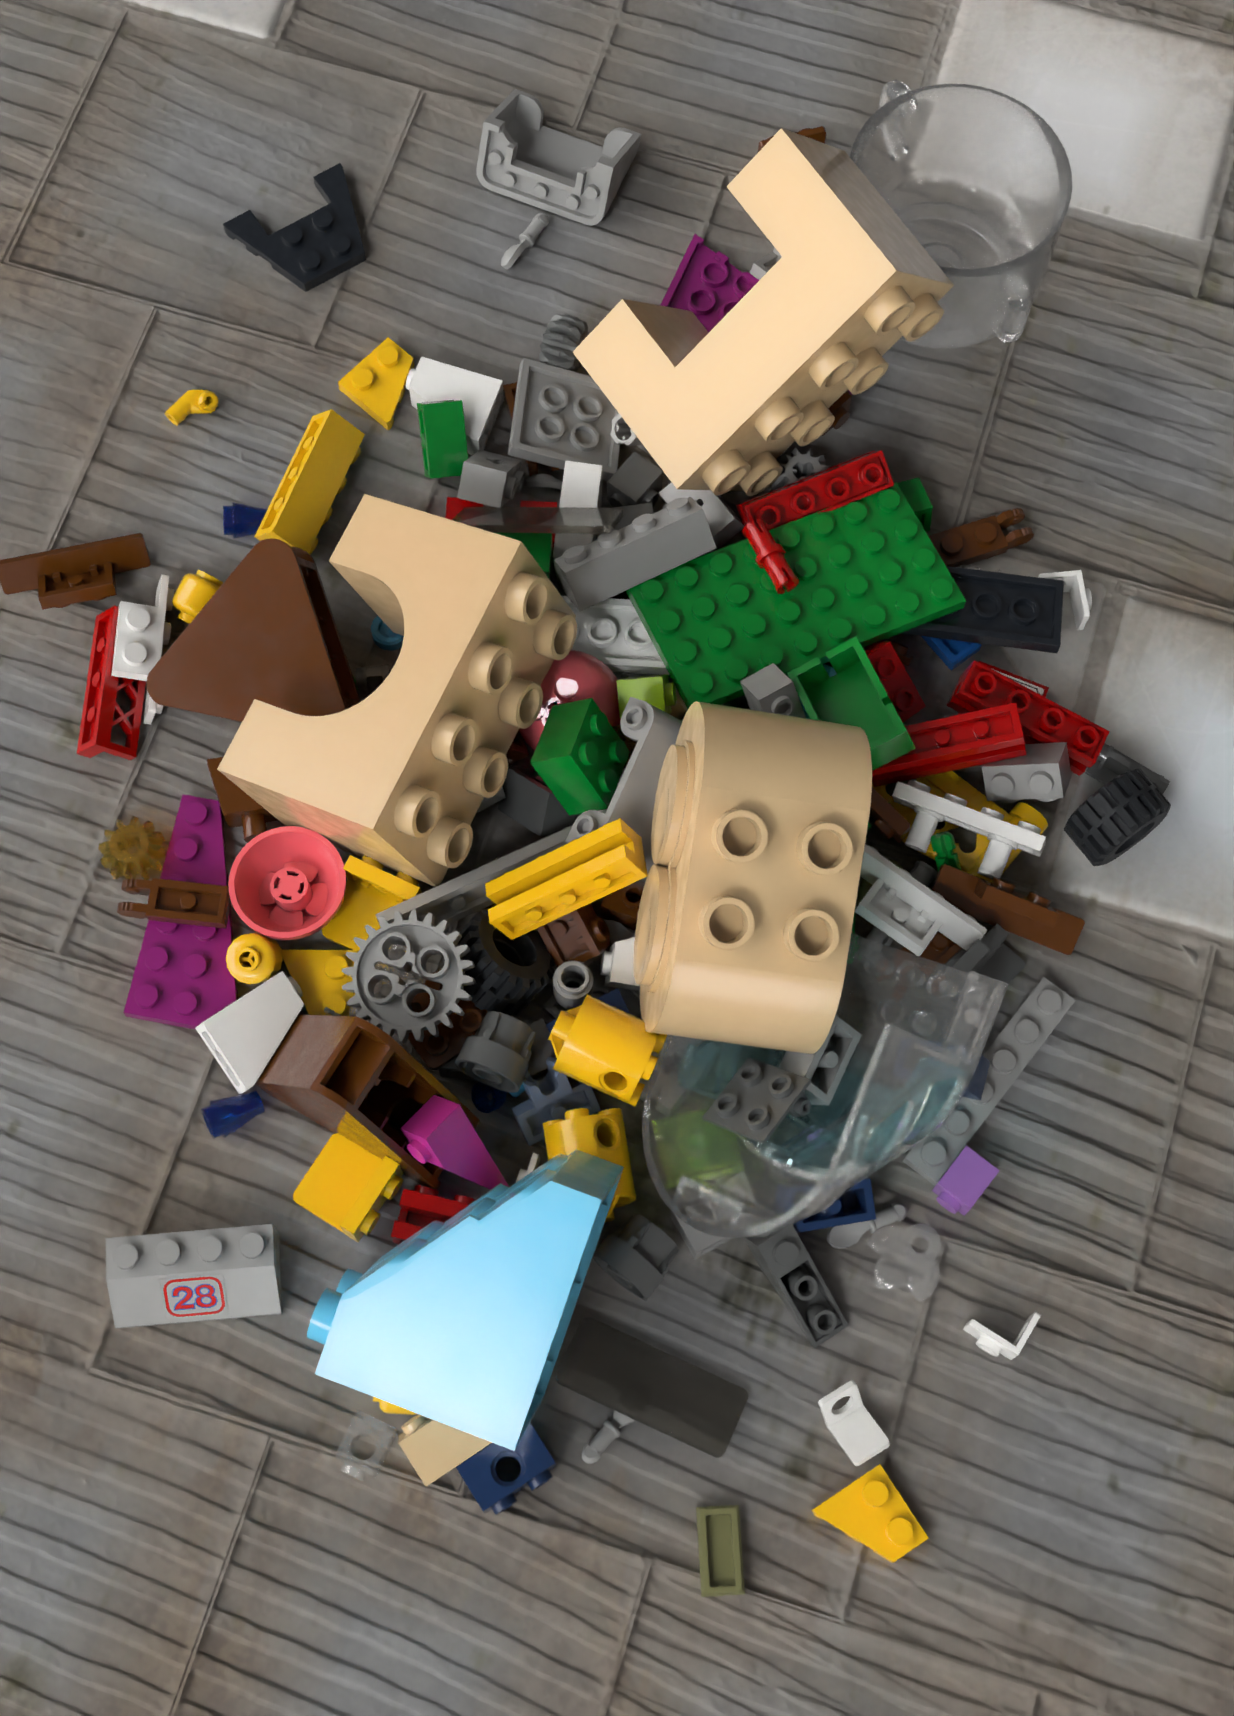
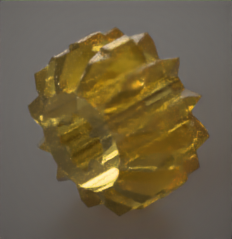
[98,816,167,880]

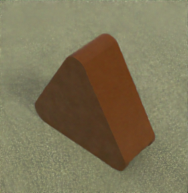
[146,539,361,722]
[256,1015,480,1190]

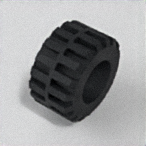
[1064,768,1171,867]
[455,908,555,1016]

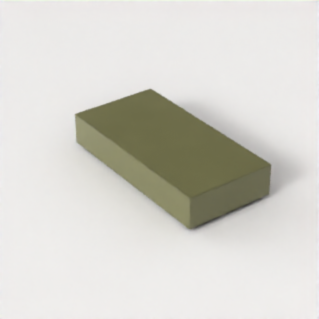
[696,1505,745,1597]

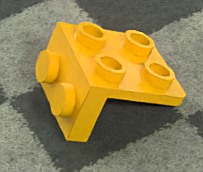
[322,855,422,966]
[293,1133,403,1242]

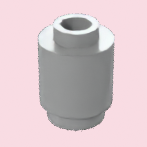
[553,961,593,1010]

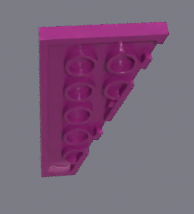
[660,234,853,395]
[123,794,238,1030]

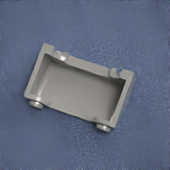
[476,89,641,226]
[565,697,682,882]

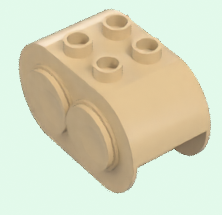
[633,701,872,1054]

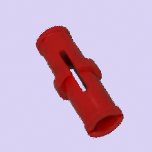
[742,518,799,594]

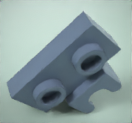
[512,1057,601,1146]

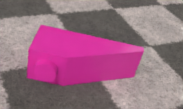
[400,1095,509,1190]

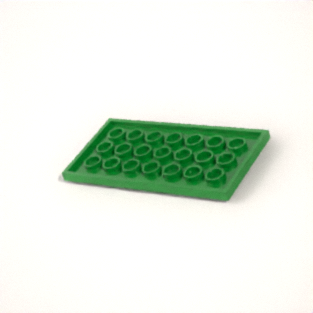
[626,482,966,709]

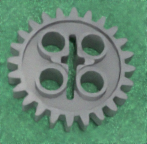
[342,909,476,1044]

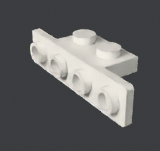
[111,574,174,725]
[855,844,987,957]

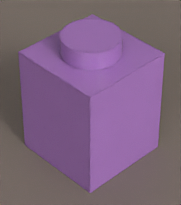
[932,1145,999,1216]

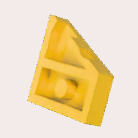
[338,337,415,430]
[282,950,358,1016]
[811,1464,929,1563]

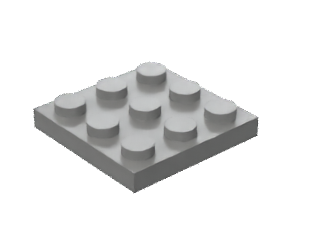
[508,358,620,481]

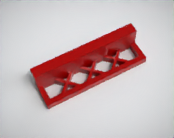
[77,605,146,760]

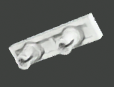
[892,780,1046,879]

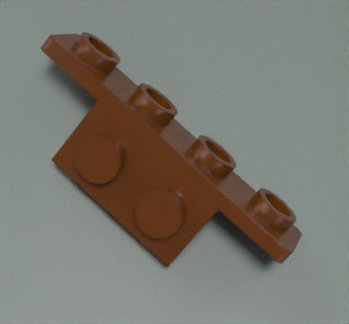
[0,533,151,610]
[931,864,1085,955]

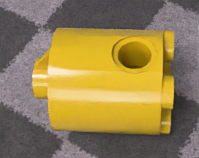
[548,994,668,1107]
[543,1108,636,1223]

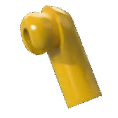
[165,390,219,426]

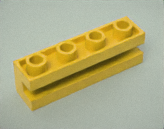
[254,409,365,554]
[485,818,648,940]

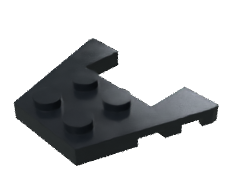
[223,163,366,292]

